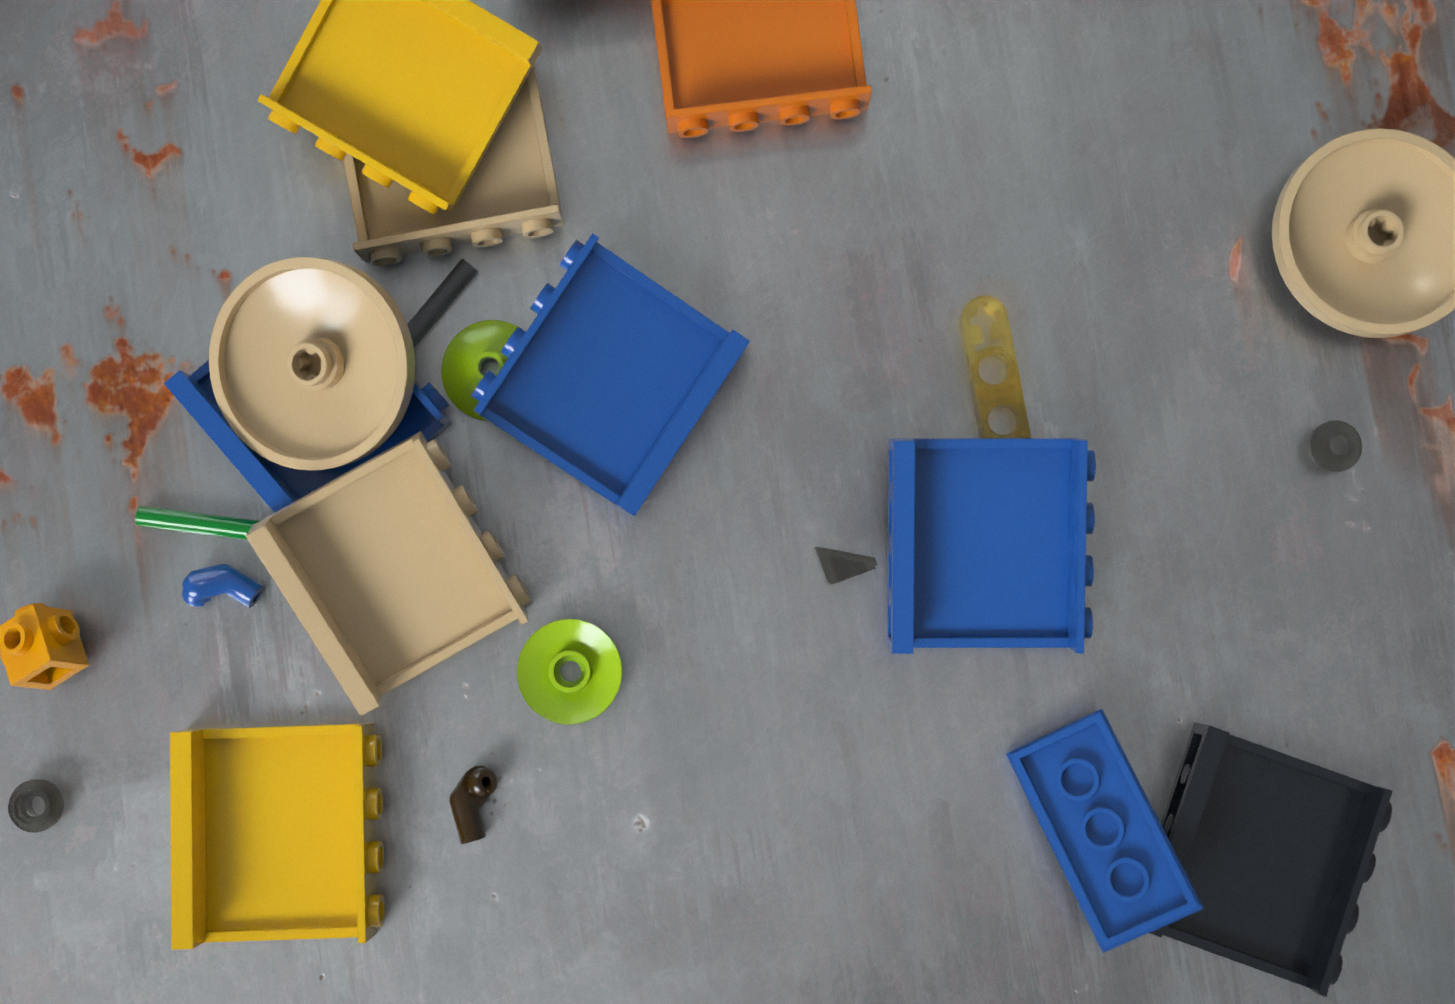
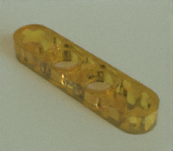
[958,296,1031,438]

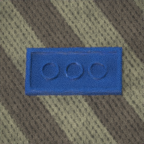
[1006,709,1204,953]

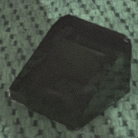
[812,546,878,586]

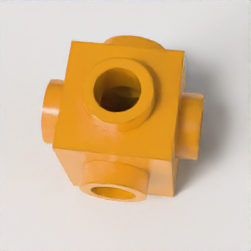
[0,603,89,690]

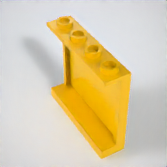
[257,0,543,215]
[170,723,385,950]

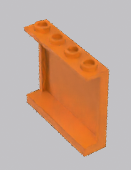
[651,0,872,138]

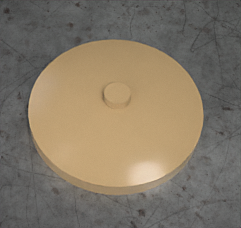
[1272,129,1455,338]
[209,257,415,471]

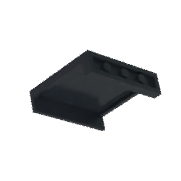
[1150,722,1393,997]

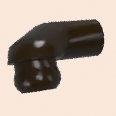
[449,766,498,844]

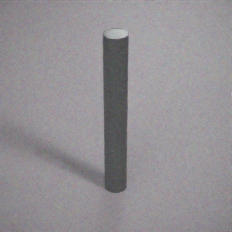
[407,258,478,348]

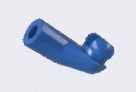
[182,564,264,608]

